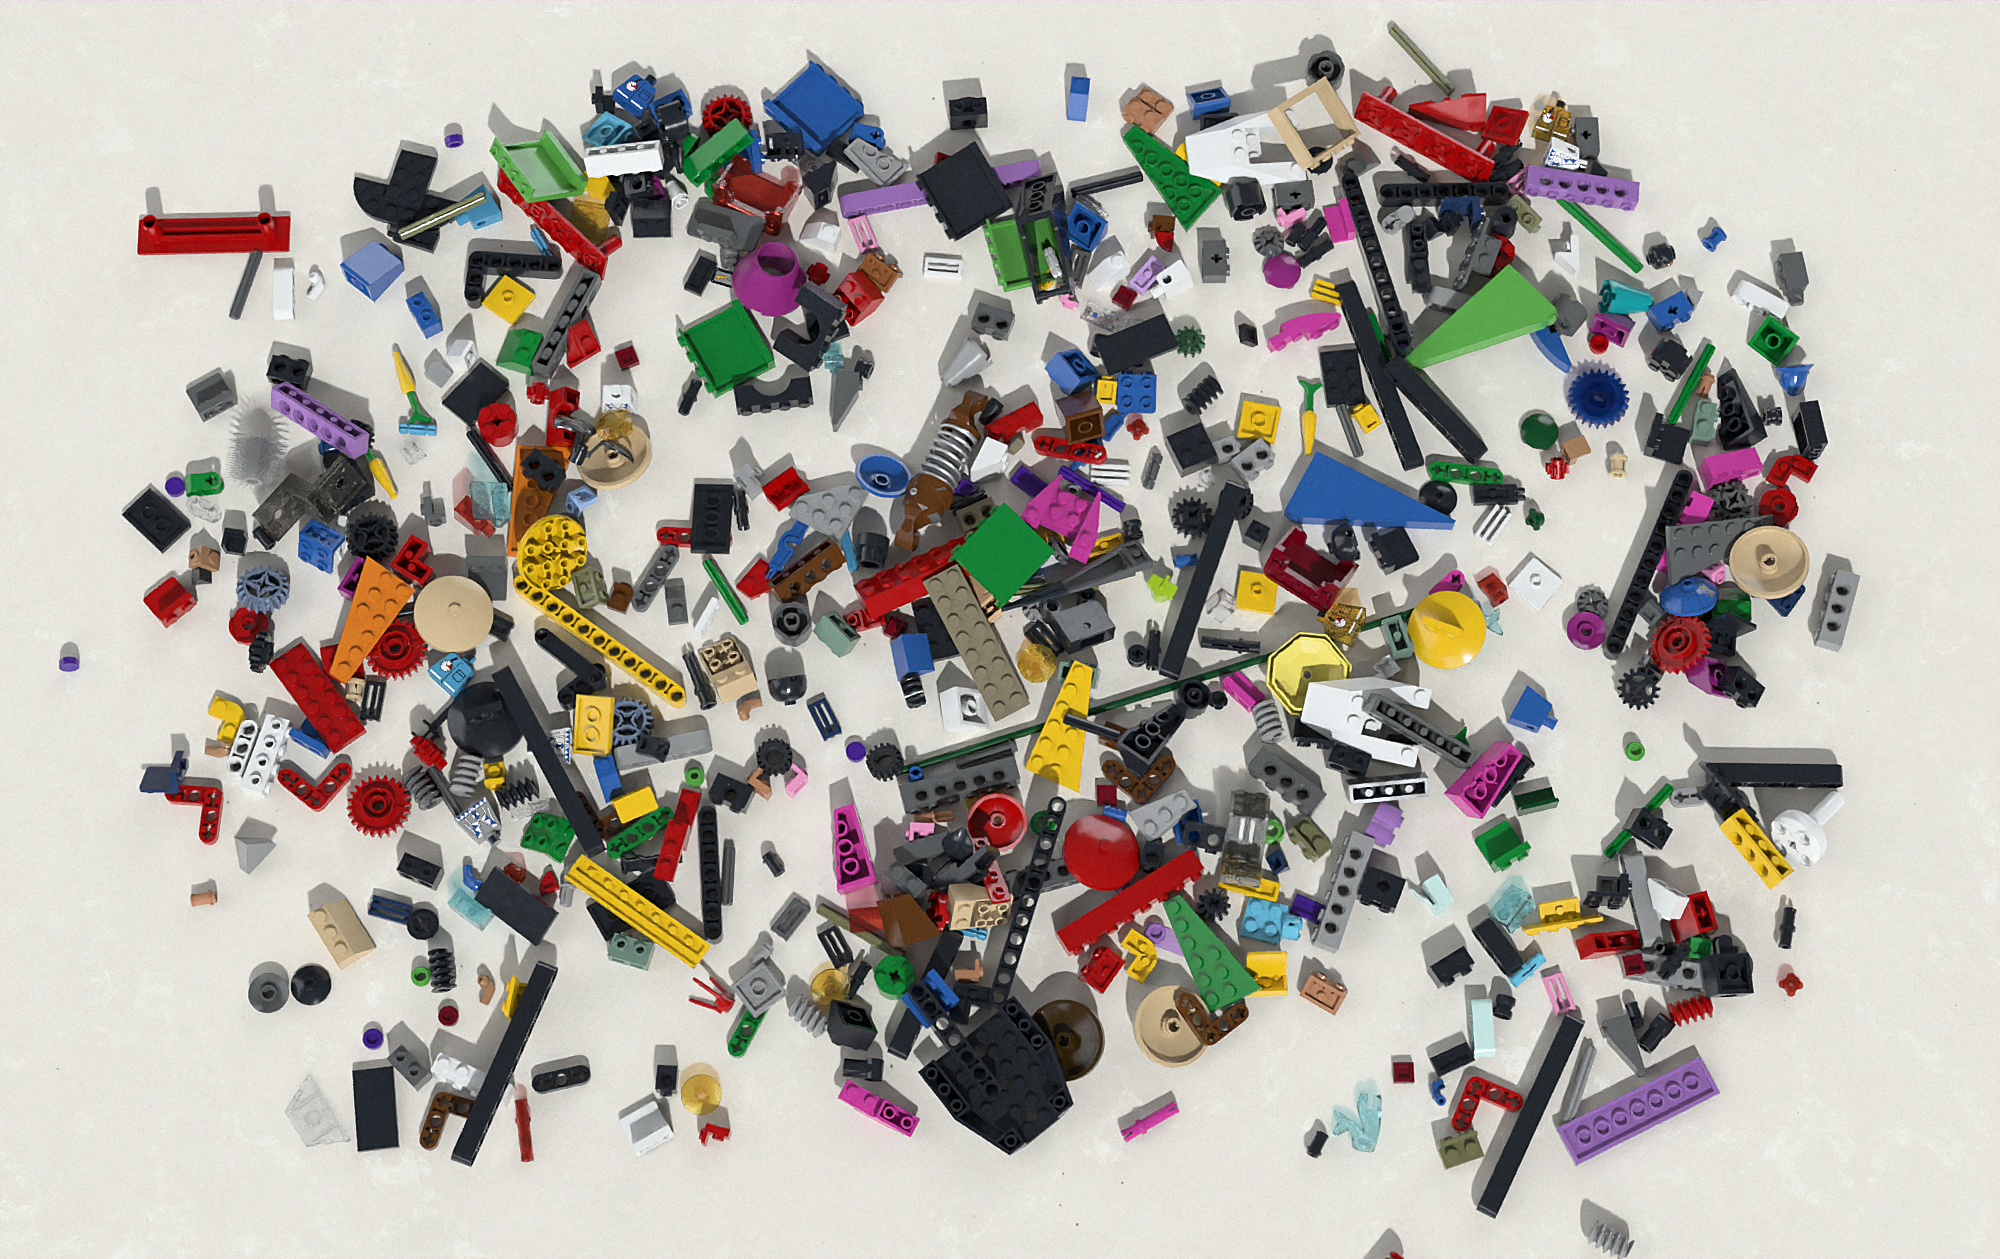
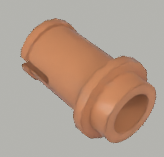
[1696,373,1715,398]
[190,889,218,907]

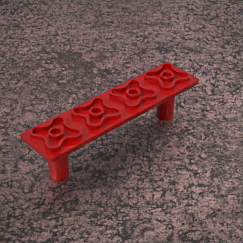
[1354,86,1495,182]
[497,167,623,281]
[137,212,291,255]

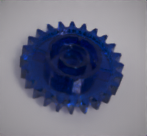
[1567,369,1630,429]

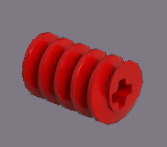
[1667,994,1713,1027]

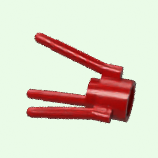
[689,977,736,1014]

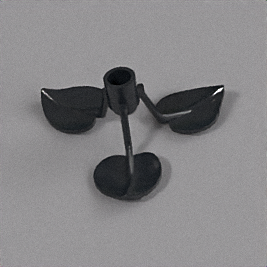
[554,415,634,466]
[906,826,985,890]

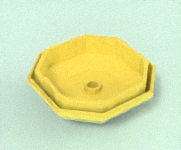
[1266,632,1352,716]

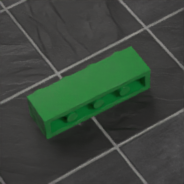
[683,118,755,188]

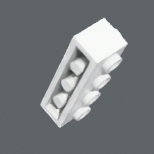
[584,140,664,178]
[240,714,293,799]
[430,1052,516,1108]

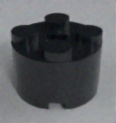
[654,100,691,143]
[1225,181,1267,221]
[1648,338,1693,382]

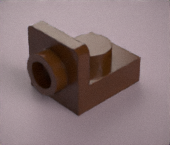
[1148,214,1176,239]
[607,582,634,615]

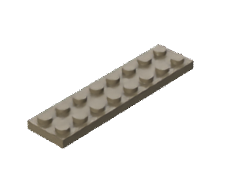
[923,564,1030,722]

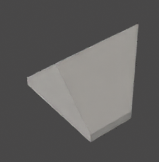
[234,837,277,875]

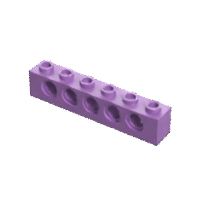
[1523,165,1640,211]
[271,381,369,459]

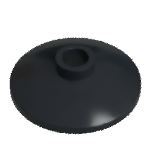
[1419,480,1457,516]
[291,965,332,1006]

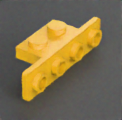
[1521,896,1604,936]

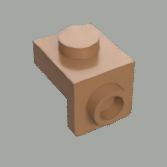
[188,545,221,572]

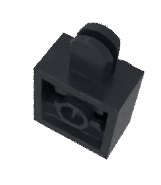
[319,452,376,514]
[1701,934,1754,998]

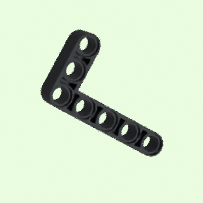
[464,251,564,309]

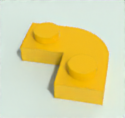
[208,696,246,746]
[1120,929,1157,985]

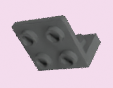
[186,373,238,422]
[466,556,508,601]

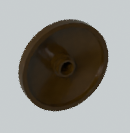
[1032,999,1105,1082]

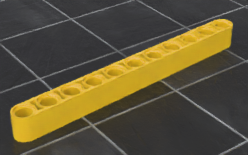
[513,575,687,708]

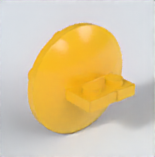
[517,515,587,591]
[1408,591,1487,670]

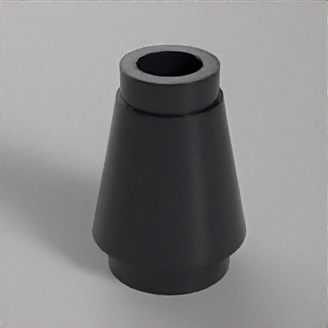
[978,397,1004,426]

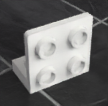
[619,1101,674,1156]

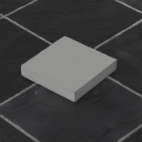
[731,962,788,1018]

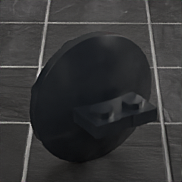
[447,681,523,759]

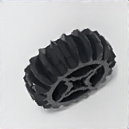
[346,512,399,562]

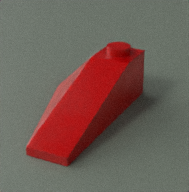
[1407,93,1487,132]

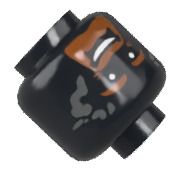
[1646,242,1676,270]

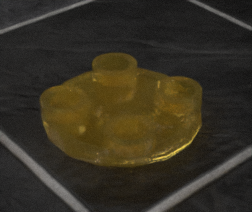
[595,409,633,441]
[1017,644,1056,683]

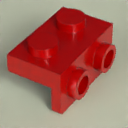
[762,466,810,512]

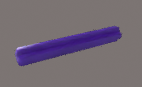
[1058,465,1126,513]

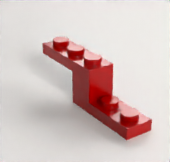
[653,788,702,882]

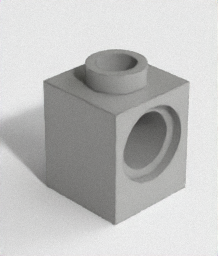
[1212,435,1242,466]

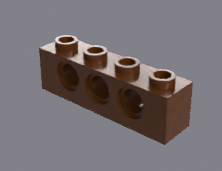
[767,538,847,604]

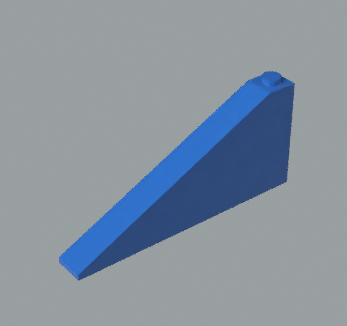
[1284,451,1456,530]

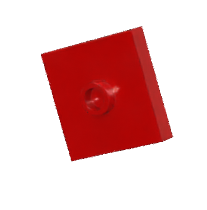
[1481,105,1529,146]

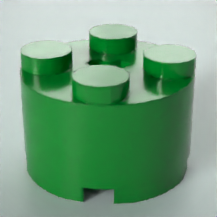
[874,955,915,1000]

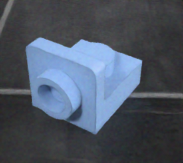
[565,485,598,518]

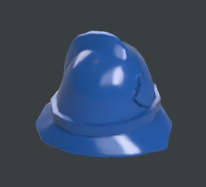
[1774,363,1814,396]

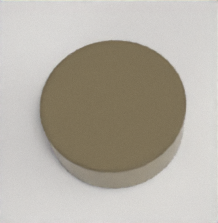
[1008,437,1025,455]

